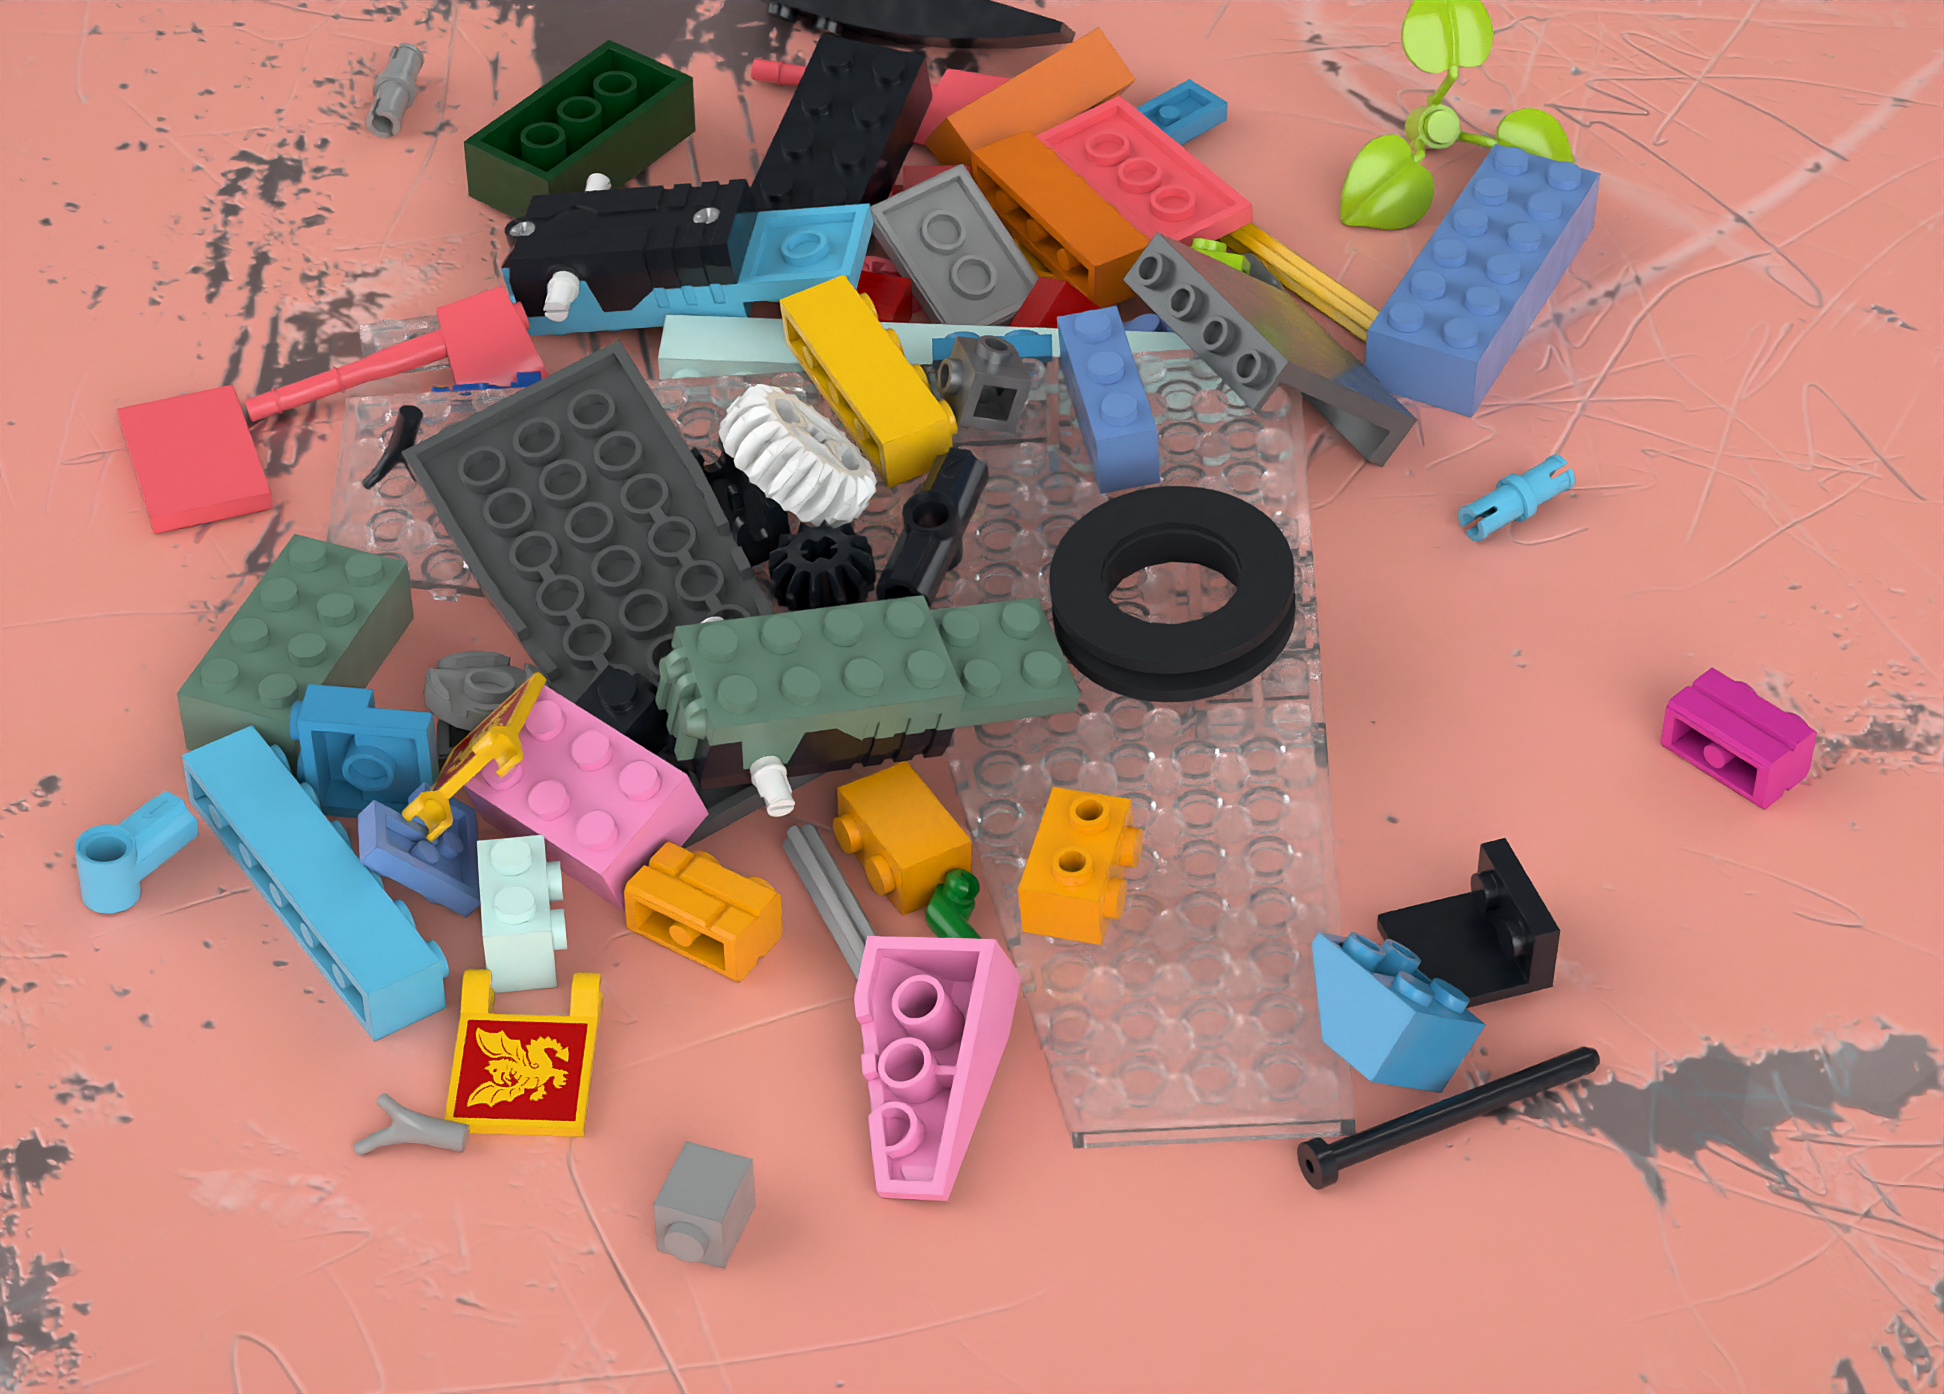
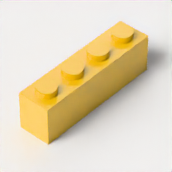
[779,275,958,489]

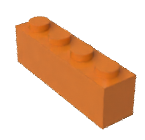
[924,27,1136,177]
[972,130,1150,308]

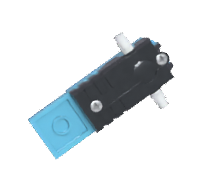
[501,173,874,336]

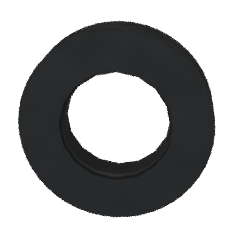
[1049,486,1296,702]

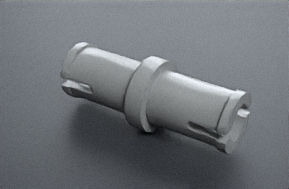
[366,43,424,138]

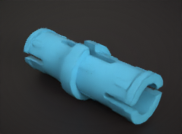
[1458,454,1575,542]

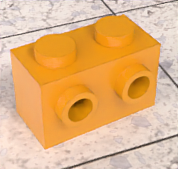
[1018,787,1143,945]

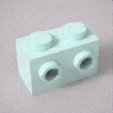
[477,835,567,993]

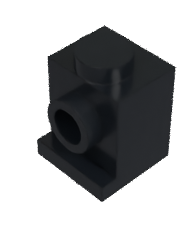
[575,665,668,755]

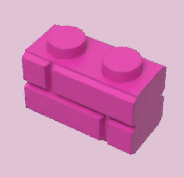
[1660,667,1817,810]

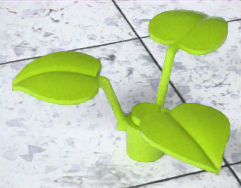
[1340,0,1575,230]

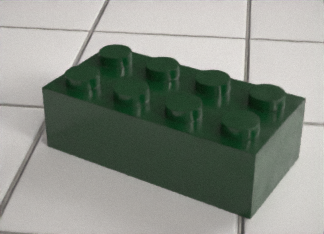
[464,40,696,219]

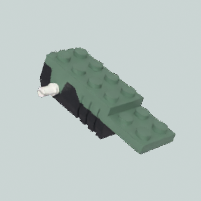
[655,595,1081,817]

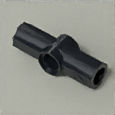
[876,447,989,609]

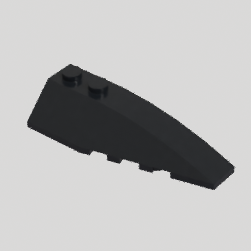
[760,0,1076,49]

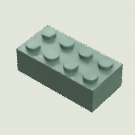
[177,534,414,779]

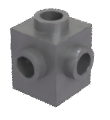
[937,335,1033,433]

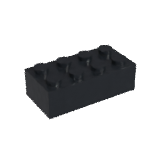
[750,34,933,238]

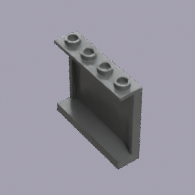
[1123,232,1417,467]

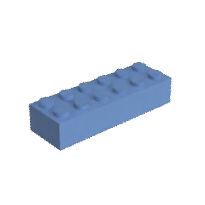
[1365,144,1600,418]

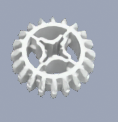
[718,384,877,528]

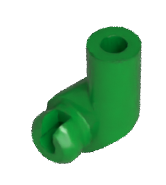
[925,869,982,939]

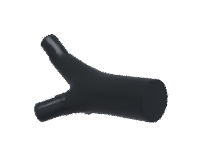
[362,405,423,490]

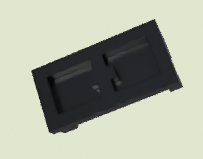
[691,436,791,567]

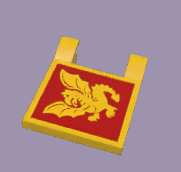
[402,671,547,842]
[444,969,604,1137]

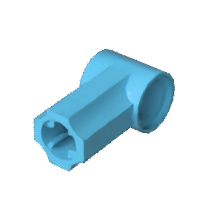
[75,790,198,914]

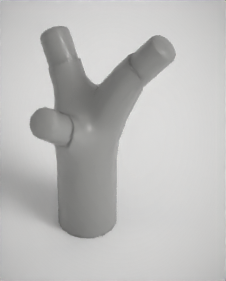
[354,1093,470,1156]

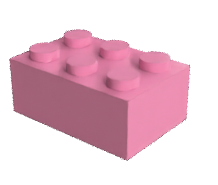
[463,685,709,912]

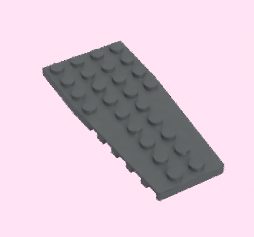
[402,340,826,849]

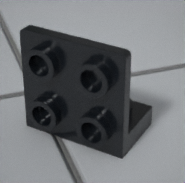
[1377,838,1560,1008]

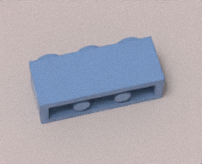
[1057,306,1161,494]

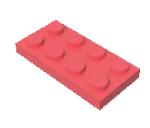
[1036,95,1253,247]

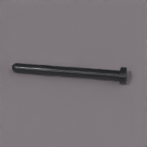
[1297,1046,1600,1190]

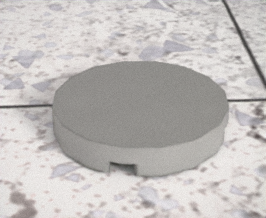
[423,651,552,731]

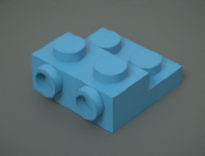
[290,684,439,818]

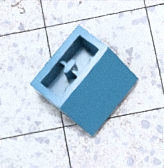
[1312,932,1486,1093]

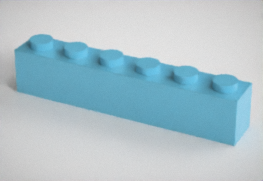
[182,725,449,1042]

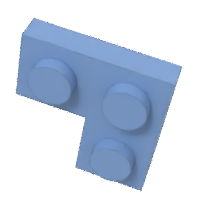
[358,782,481,917]

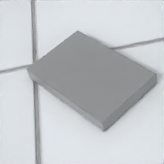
[870,164,1039,327]

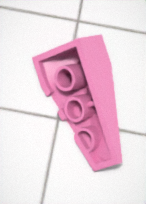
[854,936,1021,1201]

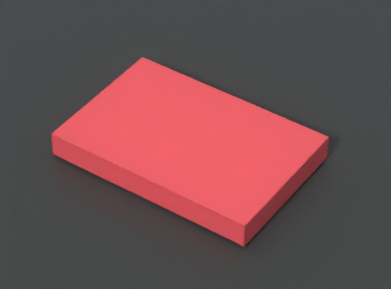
[117,384,273,534]

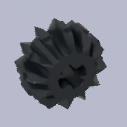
[768,519,877,612]

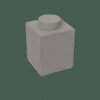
[654,1141,756,1269]

